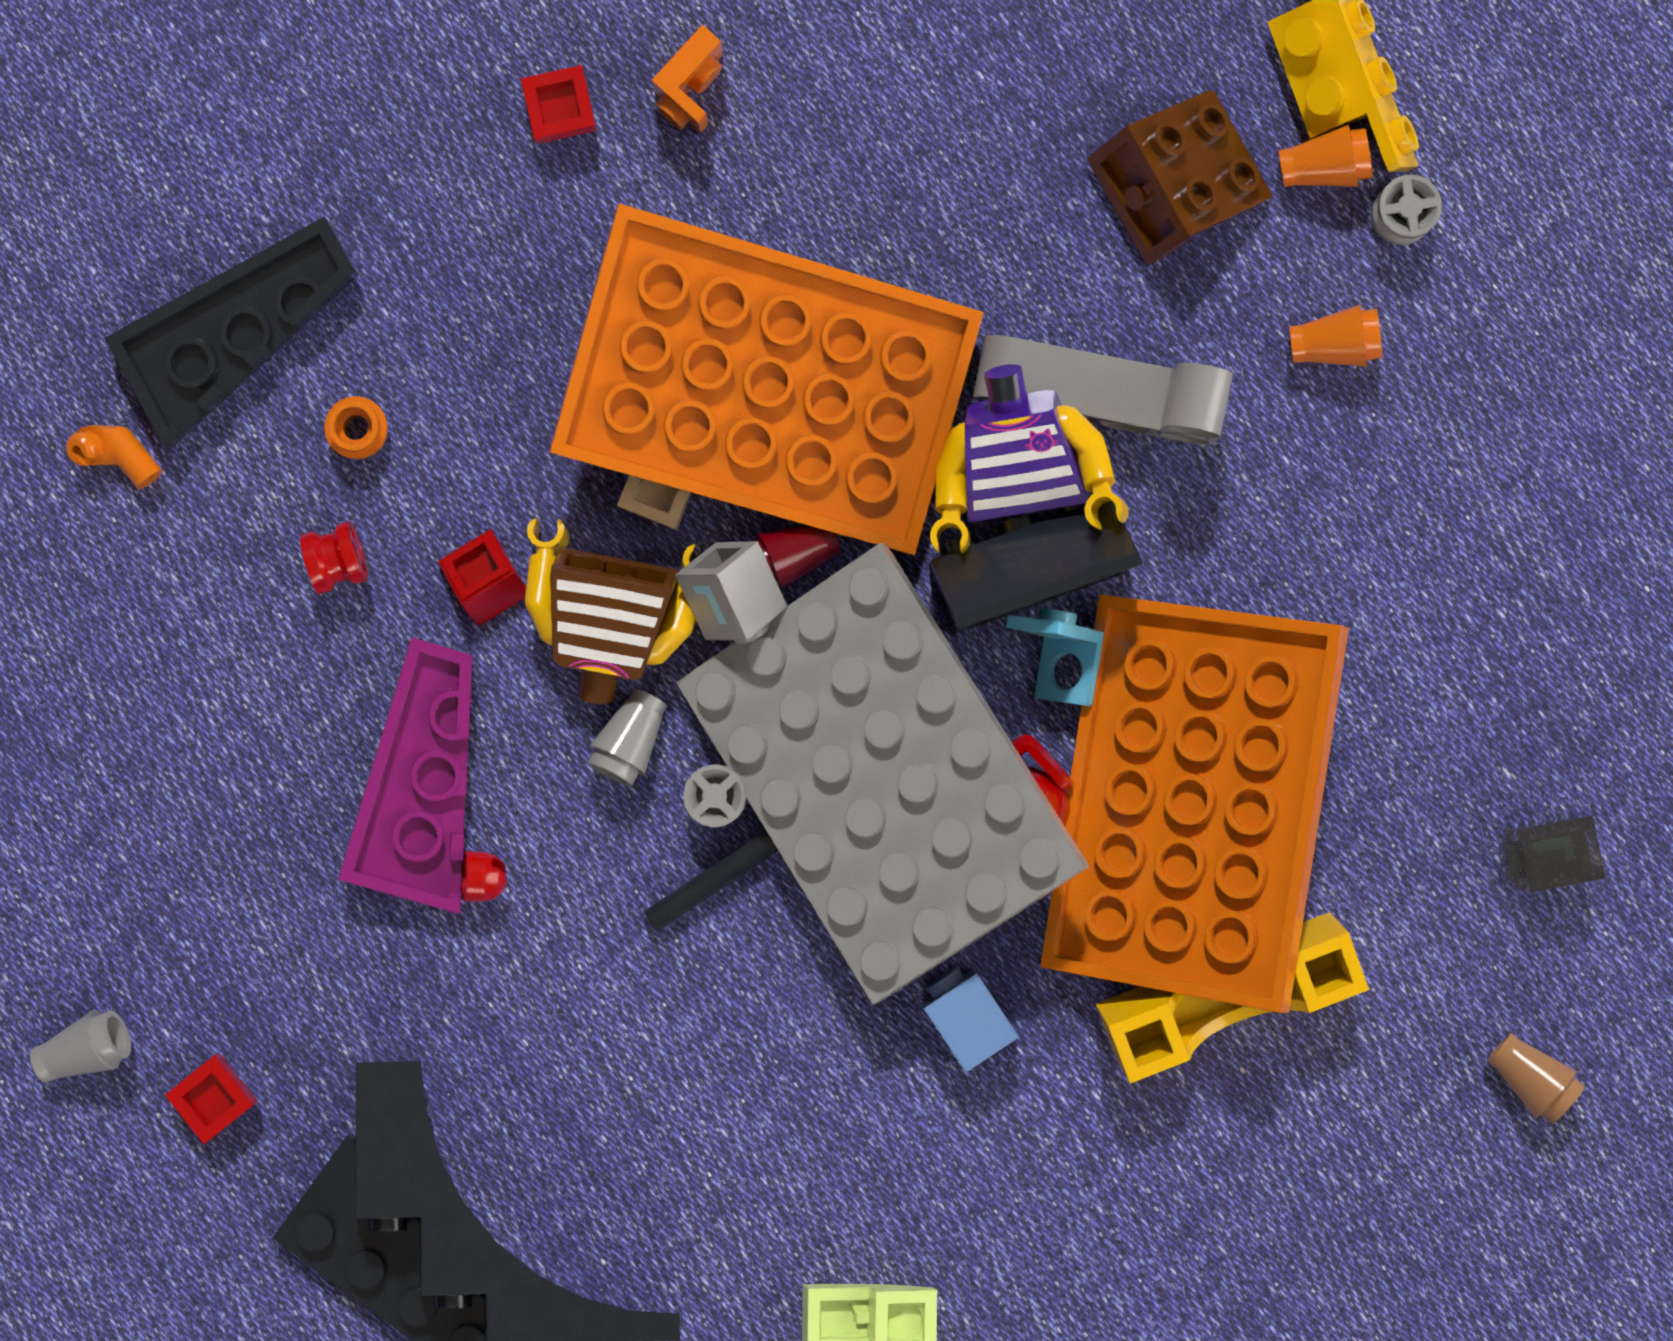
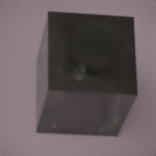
[1499,814,1605,892]

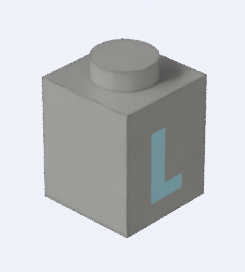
[675,541,788,644]

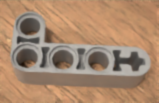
[973,335,1233,445]

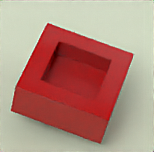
[521,65,597,144]
[165,1053,258,1144]

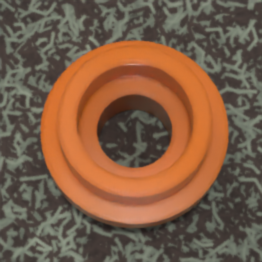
[324,396,388,460]

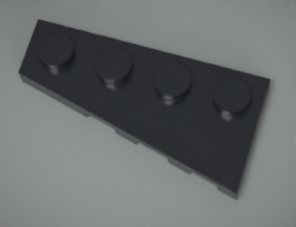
[104,217,358,450]
[273,1132,483,1341]

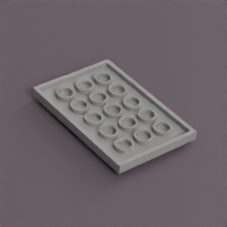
[676,543,1090,1005]

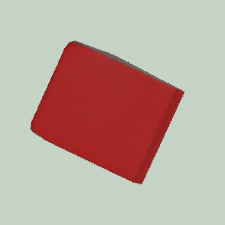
[438,529,526,625]

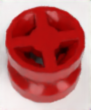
[300,521,368,595]

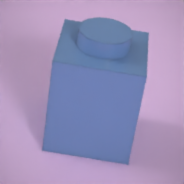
[922,967,1019,1072]

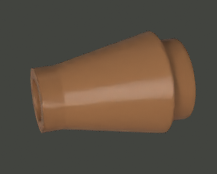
[1486,1032,1585,1124]

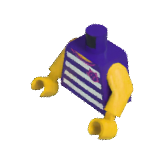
[930,364,1129,554]

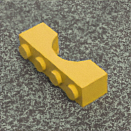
[1096,912,1369,1084]

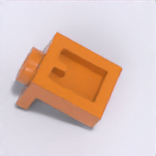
[652,24,723,134]

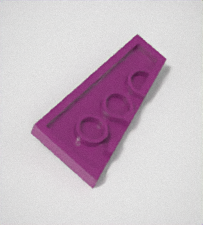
[338,637,473,914]

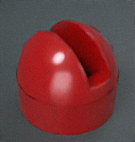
[461,851,507,902]

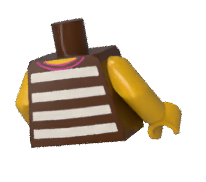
[525,518,696,704]

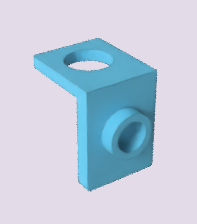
[1006,608,1104,707]

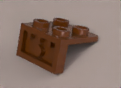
[1087,90,1271,266]

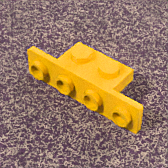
[1267,0,1419,172]

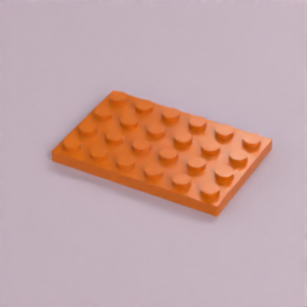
[549,203,984,555]
[1040,594,1349,1013]

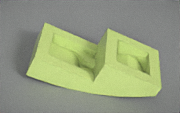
[802,1284,937,1341]

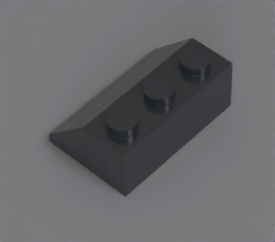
[929,492,1143,634]

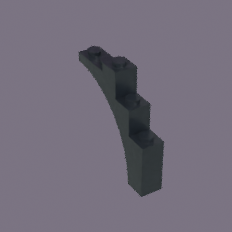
[355,1061,680,1341]

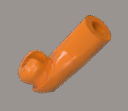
[66,425,163,490]

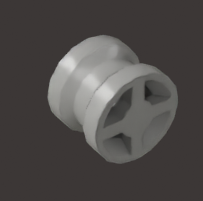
[1370,175,1442,245]
[683,764,747,828]

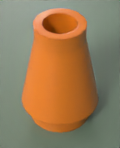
[1278,124,1373,187]
[1289,305,1383,367]

